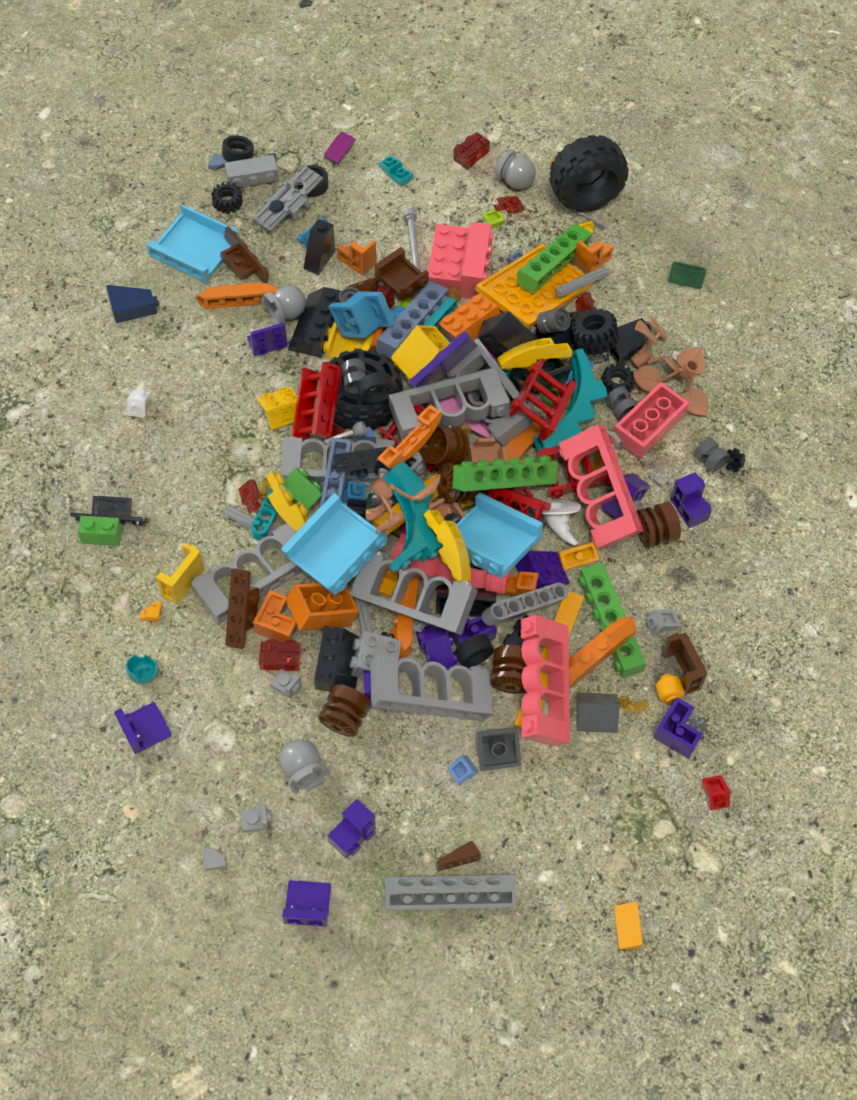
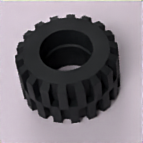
[572,308,619,355]

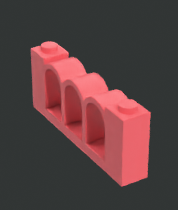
[559,425,644,549]
[390,532,513,594]
[521,615,570,746]

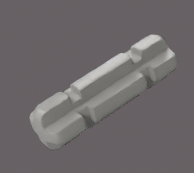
[412,607,432,633]

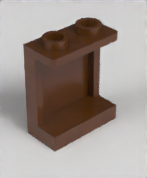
[375,247,429,301]
[662,632,708,696]

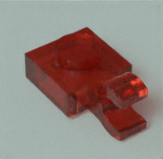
[494,196,524,213]
[238,479,261,514]

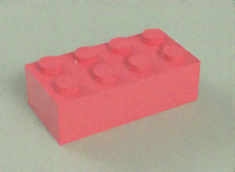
[460,222,494,299]
[428,224,470,294]
[612,382,689,459]

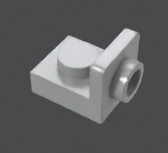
[646,609,681,636]
[270,668,302,699]
[241,804,272,833]

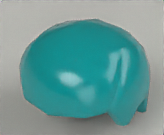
[125,655,159,684]

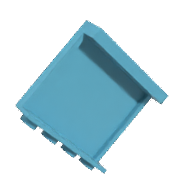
[146,204,239,283]
[281,493,388,596]
[441,493,543,579]

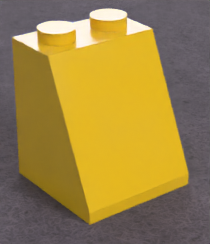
[391,325,450,381]

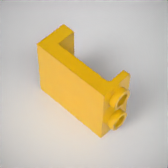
[323,322,375,360]
[156,543,204,605]

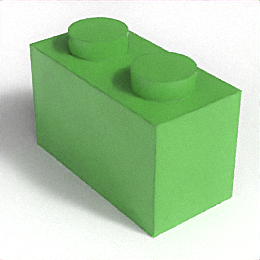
[284,467,323,510]
[77,516,123,546]

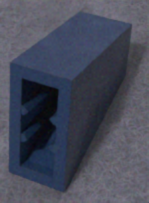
[106,285,159,323]

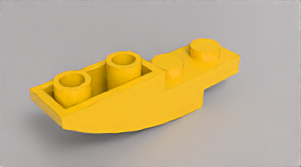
[497,338,572,370]
[266,470,309,532]
[423,510,471,583]

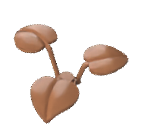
[631,316,683,385]
[633,347,709,417]
[365,473,441,534]

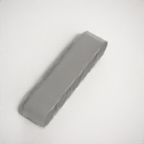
[482,583,568,626]

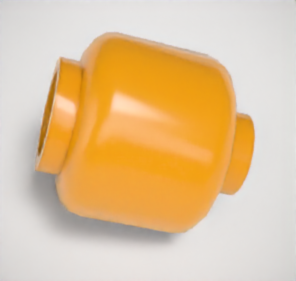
[655,674,685,705]

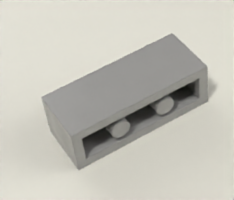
[225,155,278,187]

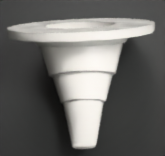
[530,500,581,546]

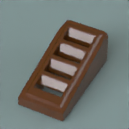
[436,841,481,872]

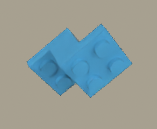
[328,291,395,338]

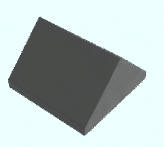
[577,692,620,733]
[475,726,521,771]

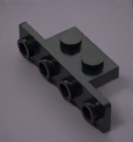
[333,445,410,478]
[70,495,149,525]

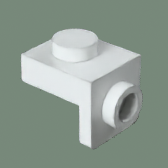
[127,389,151,418]

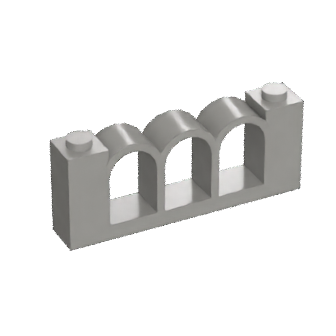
[447,338,534,446]
[389,368,510,440]
[281,437,395,487]
[190,523,303,625]
[350,551,478,635]
[370,653,493,722]

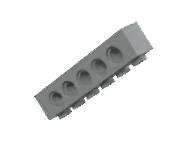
[385,875,517,910]

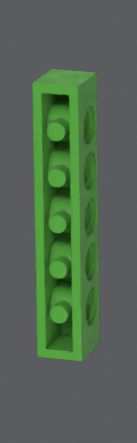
[516,223,592,294]
[453,456,558,492]
[578,563,646,678]

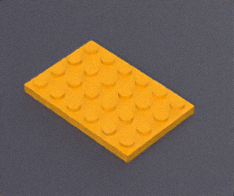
[475,244,594,329]

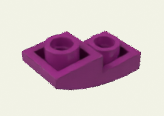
[324,131,356,165]

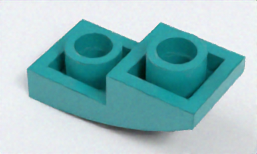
[378,155,414,186]

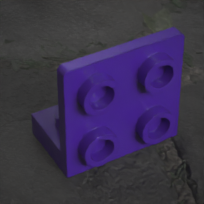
[247,323,288,356]
[515,551,570,589]
[114,702,172,754]
[282,880,331,927]

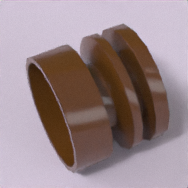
[419,425,470,465]
[436,462,484,503]
[637,501,681,549]
[490,645,527,694]
[318,684,371,737]

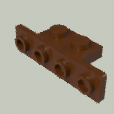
[220,226,269,283]
[225,568,260,649]

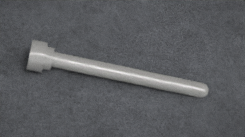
[403,208,421,271]

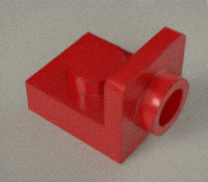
[702,775,730,811]

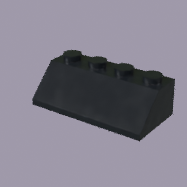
[288,287,341,358]

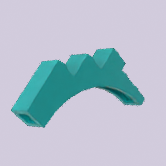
[533,348,608,452]
[384,461,442,572]

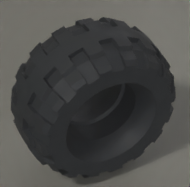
[549,135,629,212]
[329,348,403,431]

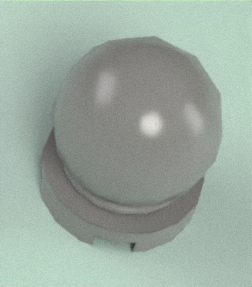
[494,148,536,190]
[261,285,306,326]
[279,739,330,794]

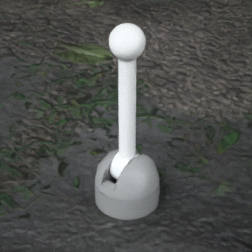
[324,421,368,444]

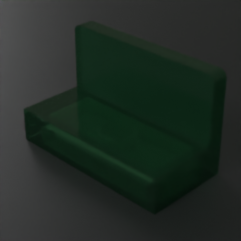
[668,260,707,289]

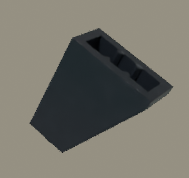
[304,218,335,276]
[609,318,651,366]

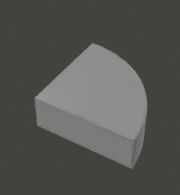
[203,848,227,871]

